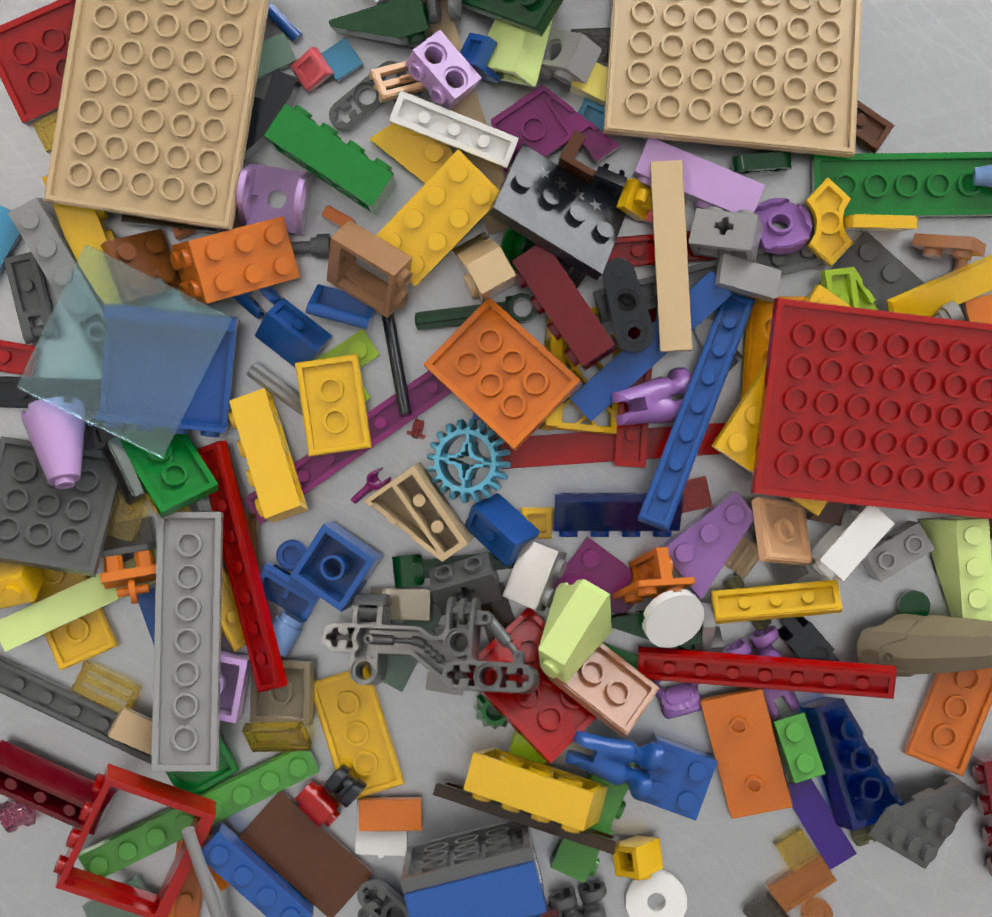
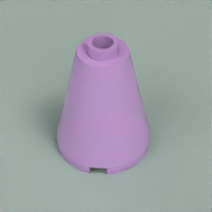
[21,397,86,489]

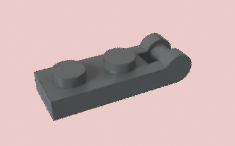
[3,252,59,344]

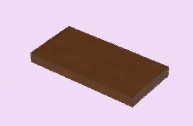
[238,790,373,917]

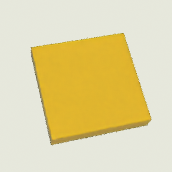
[843,214,918,232]

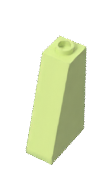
[486,19,553,87]

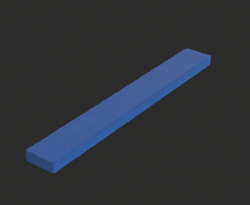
[638,292,755,532]

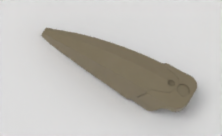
[857,614,992,677]

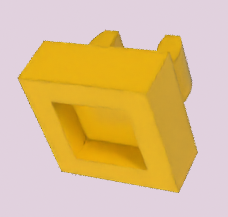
[616,178,652,221]

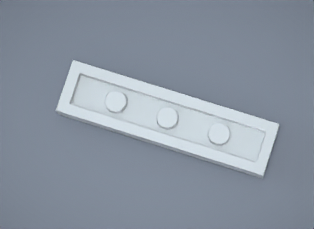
[389,90,519,169]

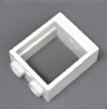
[810,504,895,581]

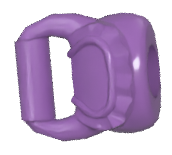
[652,680,702,719]

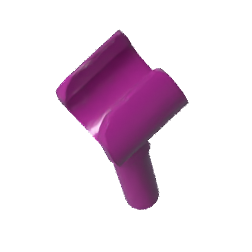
[350,468,391,504]

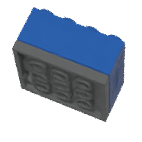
[400,821,547,917]

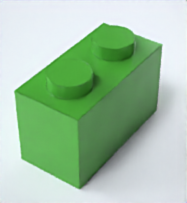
[772,712,825,783]

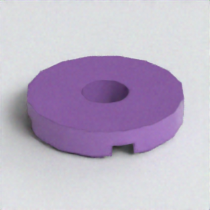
[754,198,813,255]

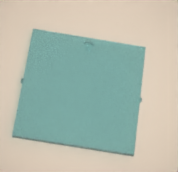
[16,244,232,458]

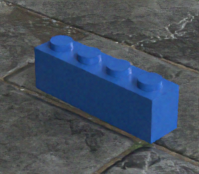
[201,822,314,917]

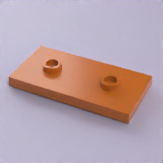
[700,688,793,819]

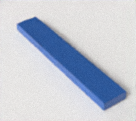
[569,271,732,422]

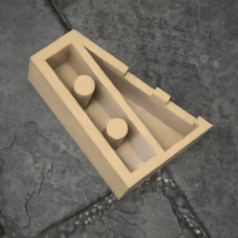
[452,232,516,303]
[363,462,473,562]

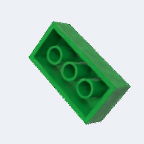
[264,103,397,216]

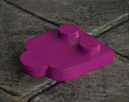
[554,536,634,614]

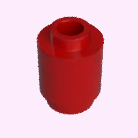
[295,781,341,828]

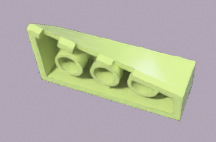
[919,516,992,621]

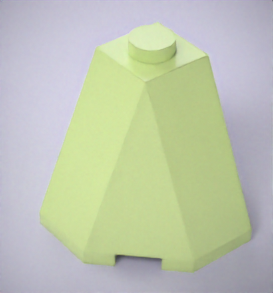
[538,579,612,683]

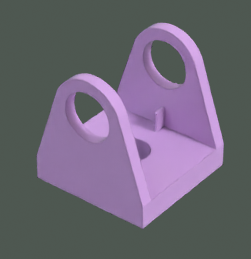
[236,163,314,236]

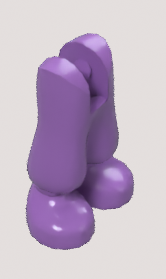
[611,367,692,425]
[722,625,800,722]

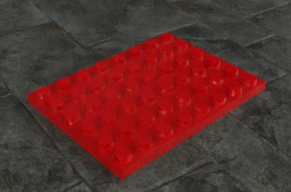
[751,298,992,519]

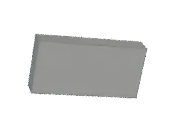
[715,253,782,303]

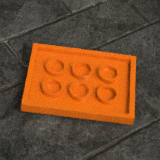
[423,297,581,451]

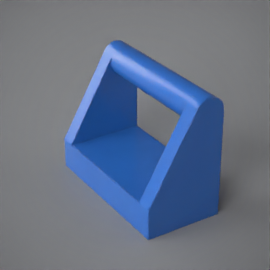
[306,284,376,331]

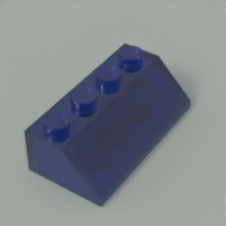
[552,493,684,537]

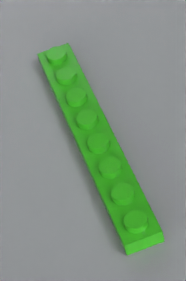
[78,741,319,877]

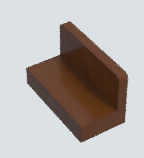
[558,130,596,185]

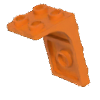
[170,216,300,306]

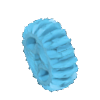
[426,418,511,503]

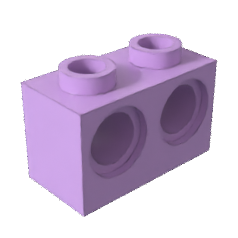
[405,30,482,110]

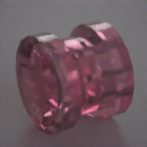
[0,801,36,833]

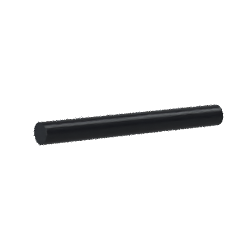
[381,312,412,417]

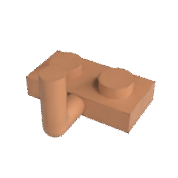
[912,233,987,271]

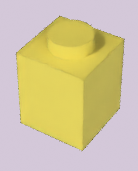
[570,62,607,106]

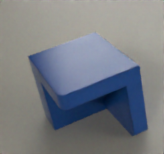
[460,33,501,83]

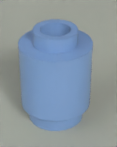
[272,610,304,657]

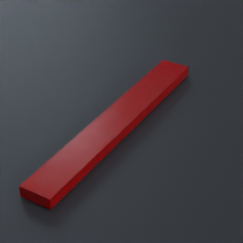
[494,423,726,469]
[197,440,288,693]
[638,646,897,699]

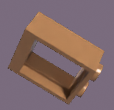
[326,220,412,318]

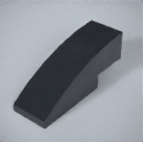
[244,70,301,162]

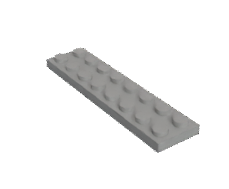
[151,512,223,772]

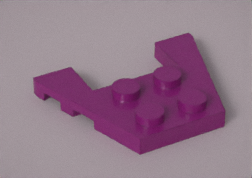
[490,84,619,175]

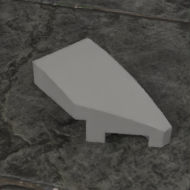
[701,602,723,653]

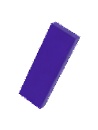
[788,779,857,870]

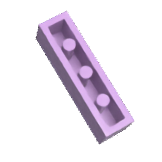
[632,138,765,212]

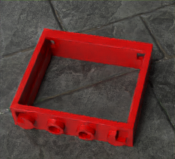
[53,763,216,917]

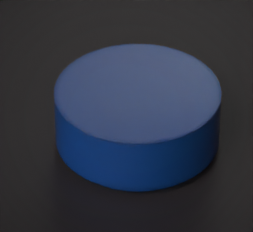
[276,539,307,571]

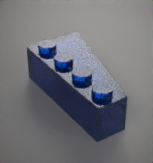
[800,697,905,831]

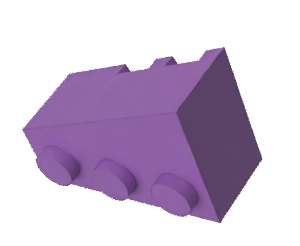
[659,491,754,600]

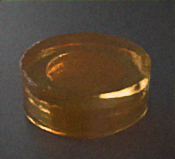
[800,897,833,917]

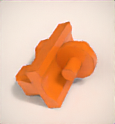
[100,550,156,604]

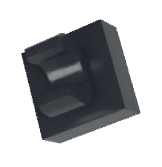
[591,163,627,201]

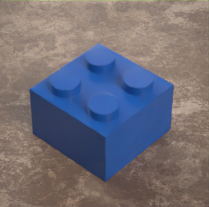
[290,521,384,612]
[643,733,718,821]

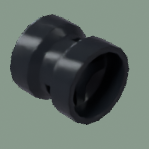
[322,763,367,808]

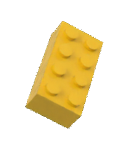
[376,149,499,287]
[463,747,609,833]

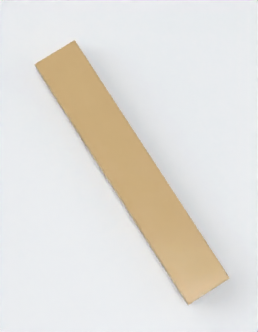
[650,160,692,353]

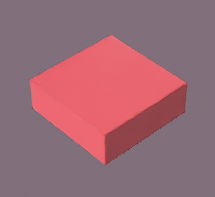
[290,47,334,92]

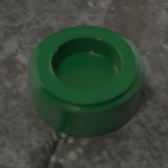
[897,590,931,616]

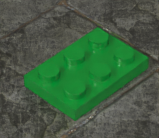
[119,426,219,518]

